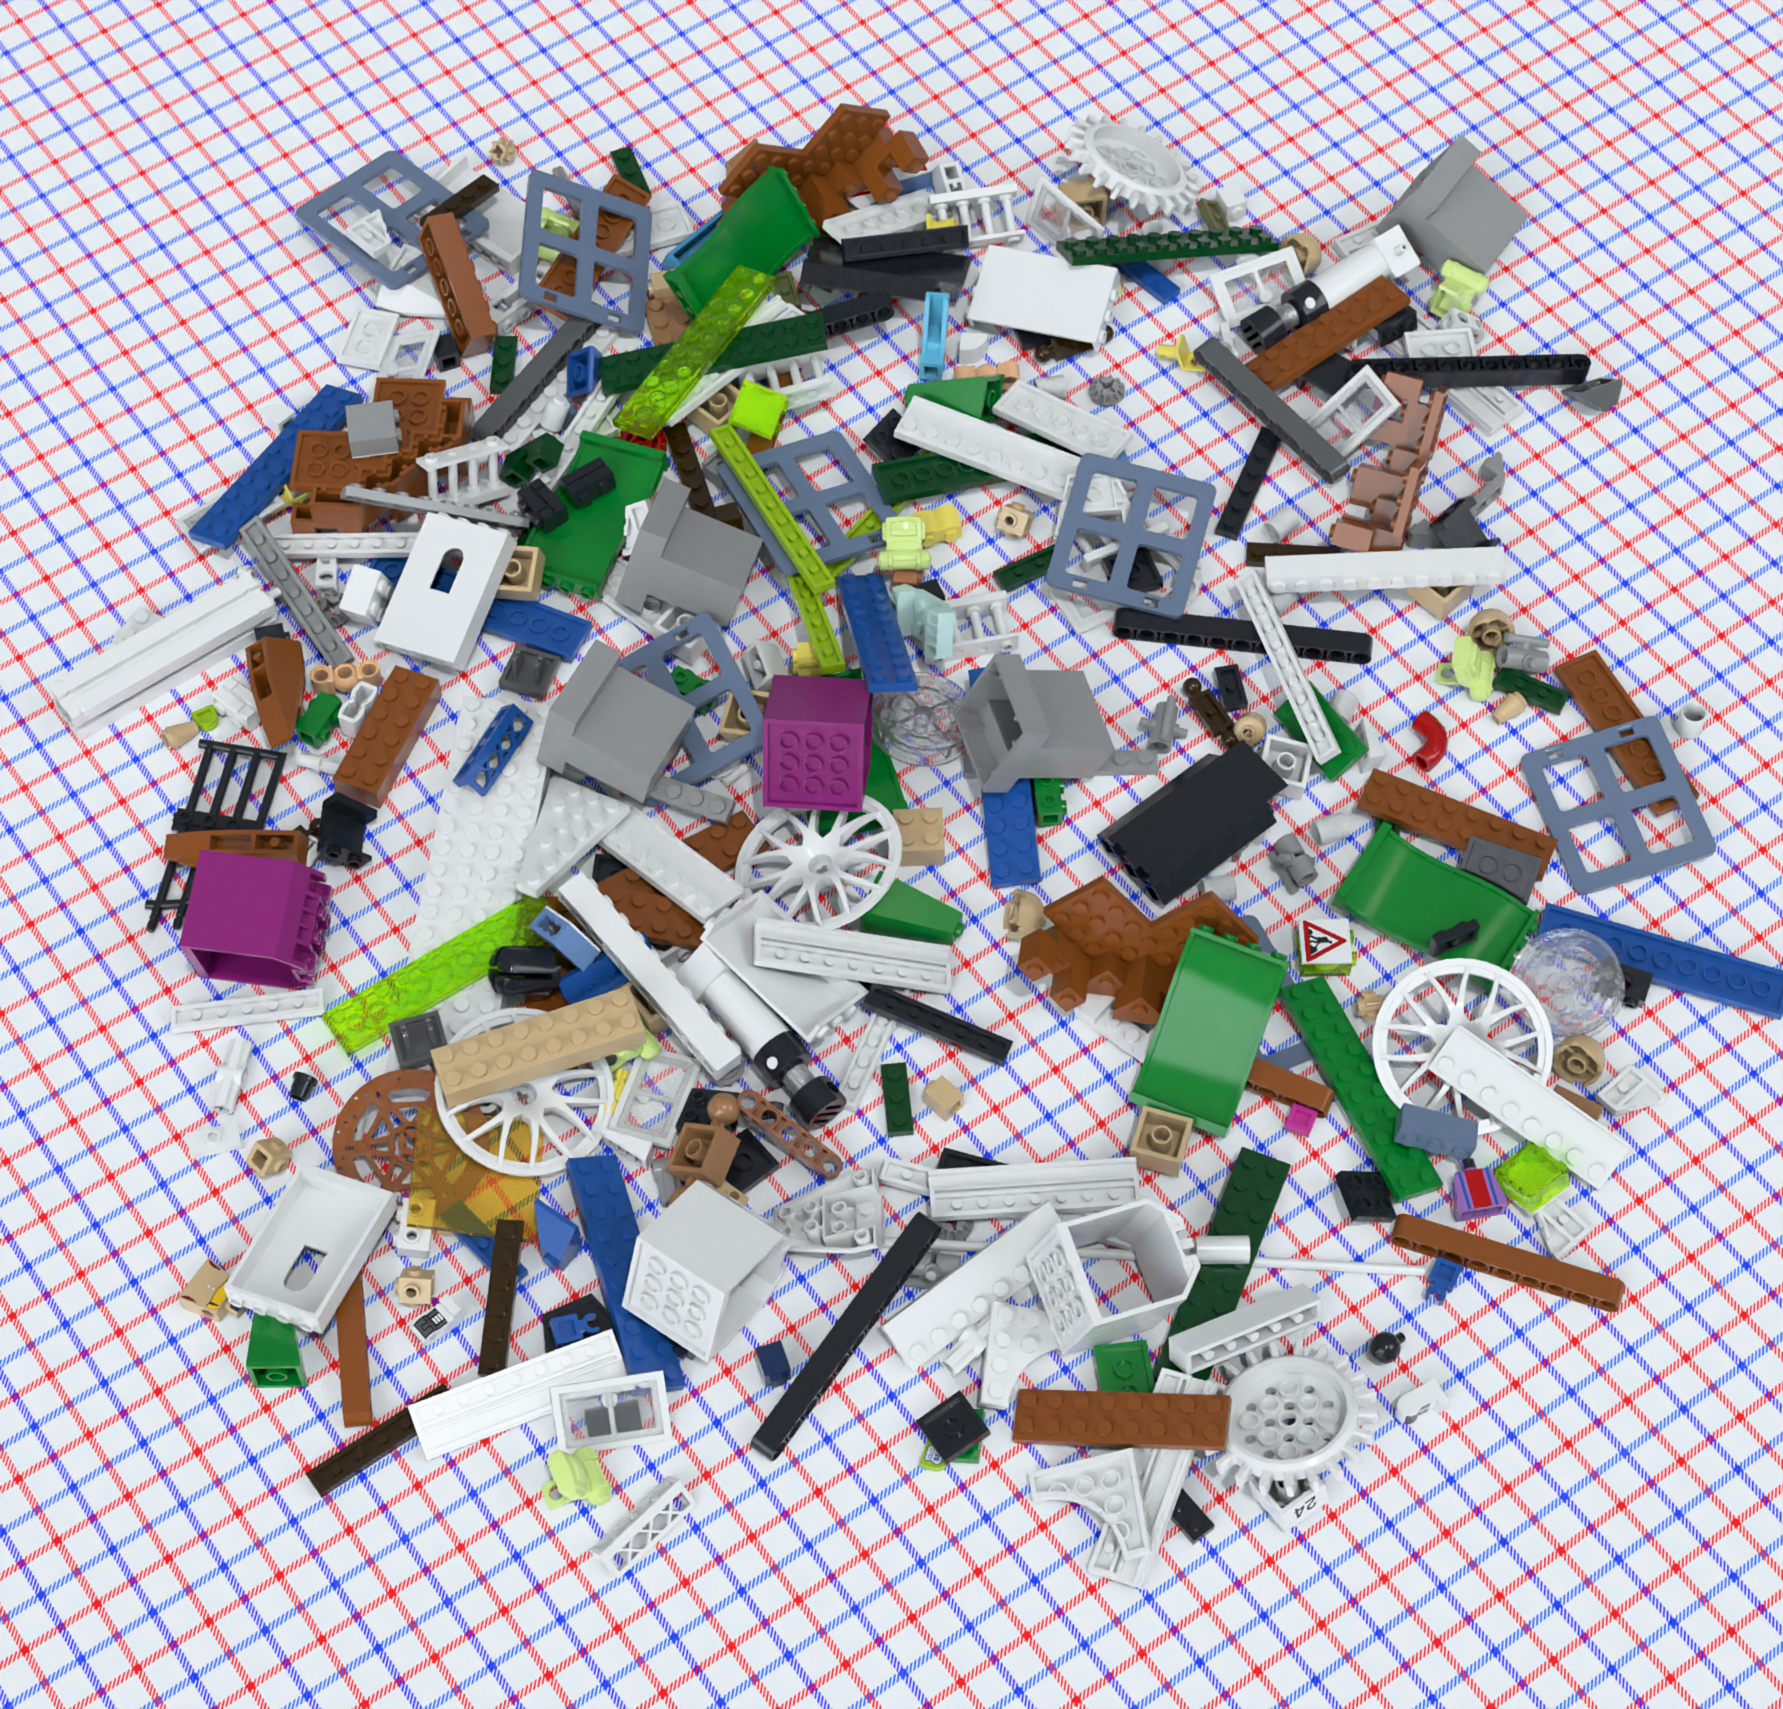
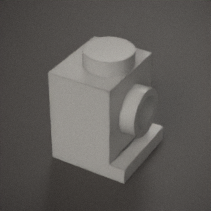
[702,449,726,491]

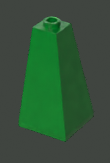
[904,374,1005,422]
[860,870,965,946]
[246,1312,308,1388]

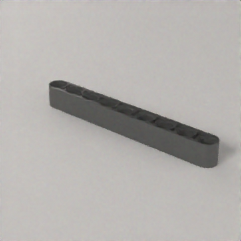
[472,301,603,441]
[1193,337,1350,484]

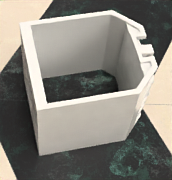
[622,1180,794,1363]
[1026,1198,1201,1356]

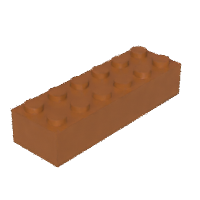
[417,212,497,358]
[332,665,442,809]

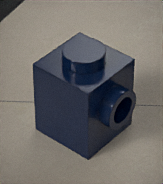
[755,1340,791,1387]

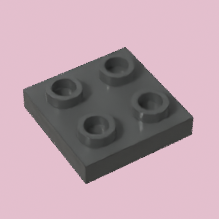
[498,644,562,700]
[388,1010,448,1069]

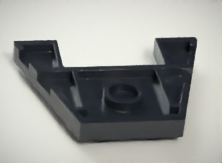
[542,1293,623,1360]

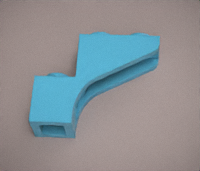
[919,292,949,381]

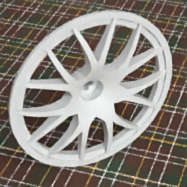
[735,795,903,931]
[1372,958,1553,1136]
[434,1008,614,1177]

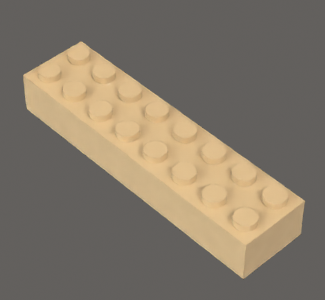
[430,986,647,1108]

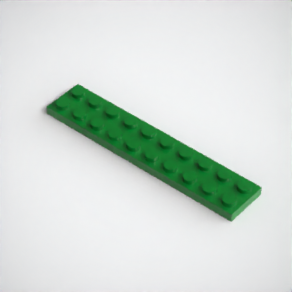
[1278,976,1444,1203]

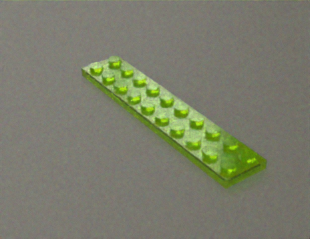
[612,265,778,440]
[320,895,554,1057]

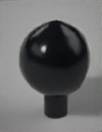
[1368,1331,1406,1364]

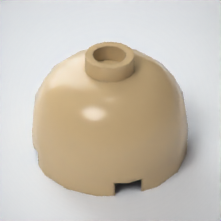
[1279,233,1322,277]
[1467,608,1515,656]
[1003,889,1047,940]
[1553,1034,1606,1086]

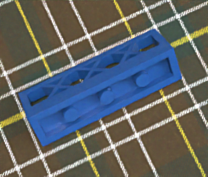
[452,703,534,797]
[558,932,662,1005]

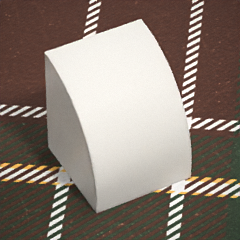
[959,332,988,364]
[260,404,296,435]

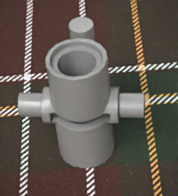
[1496,633,1550,673]
[1139,695,1188,754]
[1268,833,1318,895]
[905,1249,961,1289]

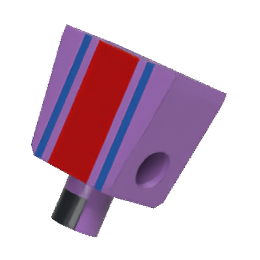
[1452,1158,1508,1222]

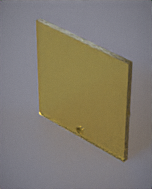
[406,1106,544,1243]

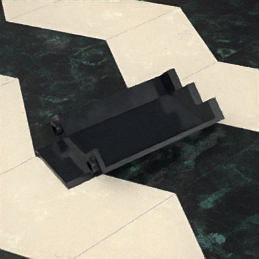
[800,236,972,302]
[1096,740,1288,906]

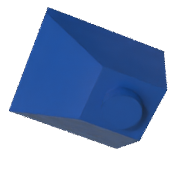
[566,346,603,399]
[534,1198,582,1272]

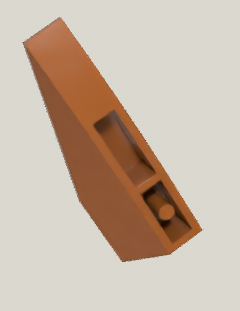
[245,636,305,749]
[163,830,309,868]

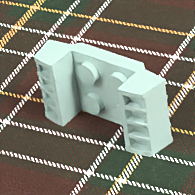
[891,584,956,659]

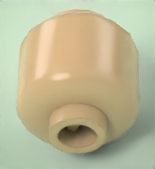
[1234,711,1267,746]

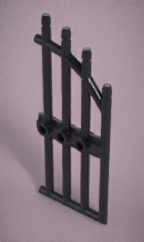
[145,739,288,933]

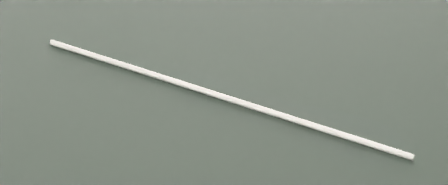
[881,1237,1425,1276]

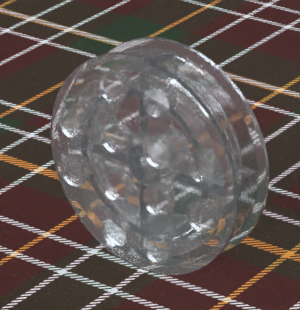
[872,672,967,767]
[1510,928,1625,1042]

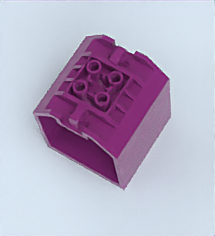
[763,675,874,812]
[179,850,334,990]

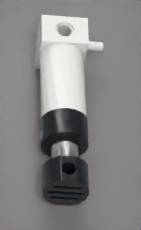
[1240,224,1421,355]
[675,942,847,1130]

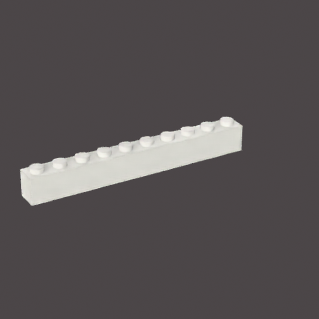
[1264,546,1507,594]
[558,872,742,1081]

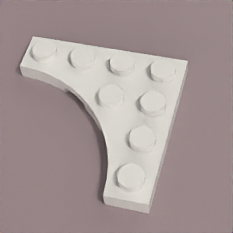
[979,1301,1093,1410]
[1028,1448,1153,1561]

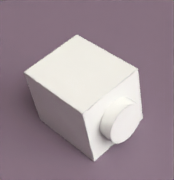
[1215,183,1248,222]

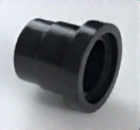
[288,1071,318,1102]

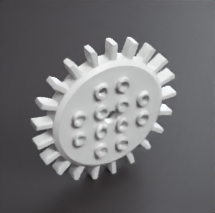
[1064,113,1201,216]
[1204,1340,1379,1497]

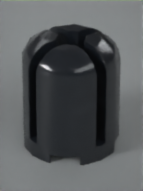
[488,946,561,996]

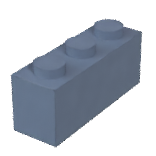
[1393,1103,1479,1160]

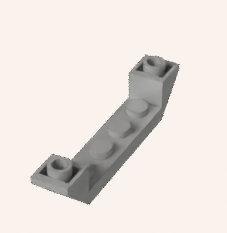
[1406,452,1505,548]

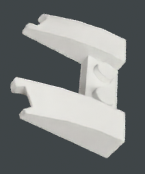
[1074,993,1157,1063]

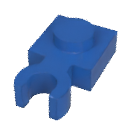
[1425,1256,1463,1306]
[549,1313,600,1347]

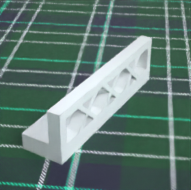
[589,1476,697,1579]

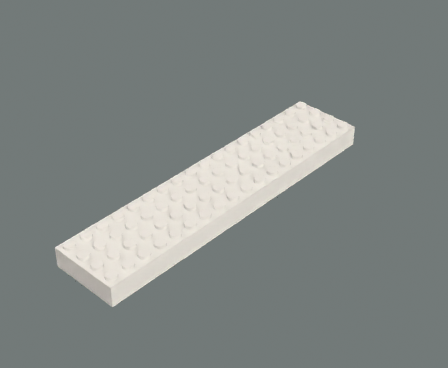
[384,696,552,1097]

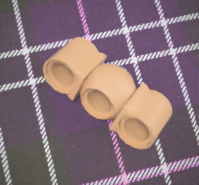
[954,361,1020,391]
[310,659,382,695]

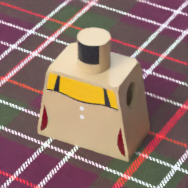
[178,1257,246,1322]

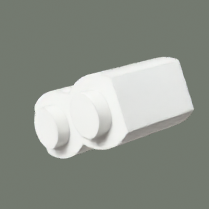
[338,681,379,738]

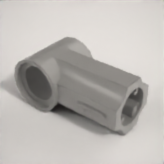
[652,1156,682,1208]

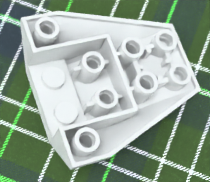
[376,243,486,318]
[775,1166,885,1254]

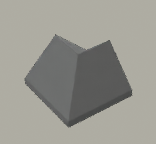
[1561,377,1623,412]

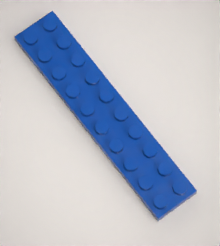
[188,384,364,550]
[368,557,593,663]
[835,573,918,693]
[968,667,1042,890]
[1533,903,1783,1020]
[565,1155,686,1396]

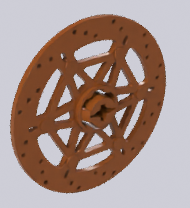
[332,1069,489,1222]

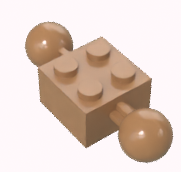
[666,1093,741,1206]

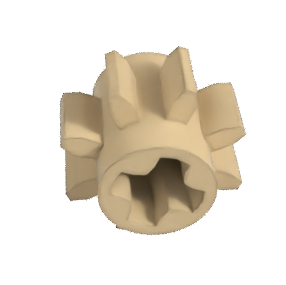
[489,137,518,165]
[1355,989,1383,1022]

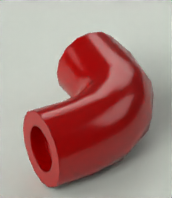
[1411,710,1449,772]

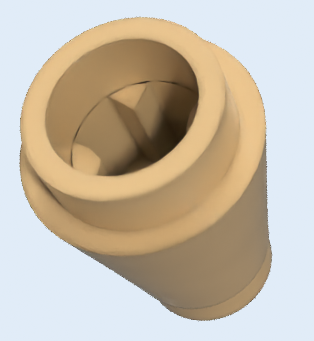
[1491,691,1527,725]
[161,720,199,749]

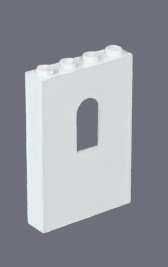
[374,512,517,671]
[224,1162,398,1334]

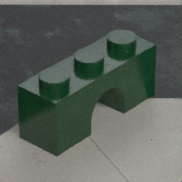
[498,432,565,489]

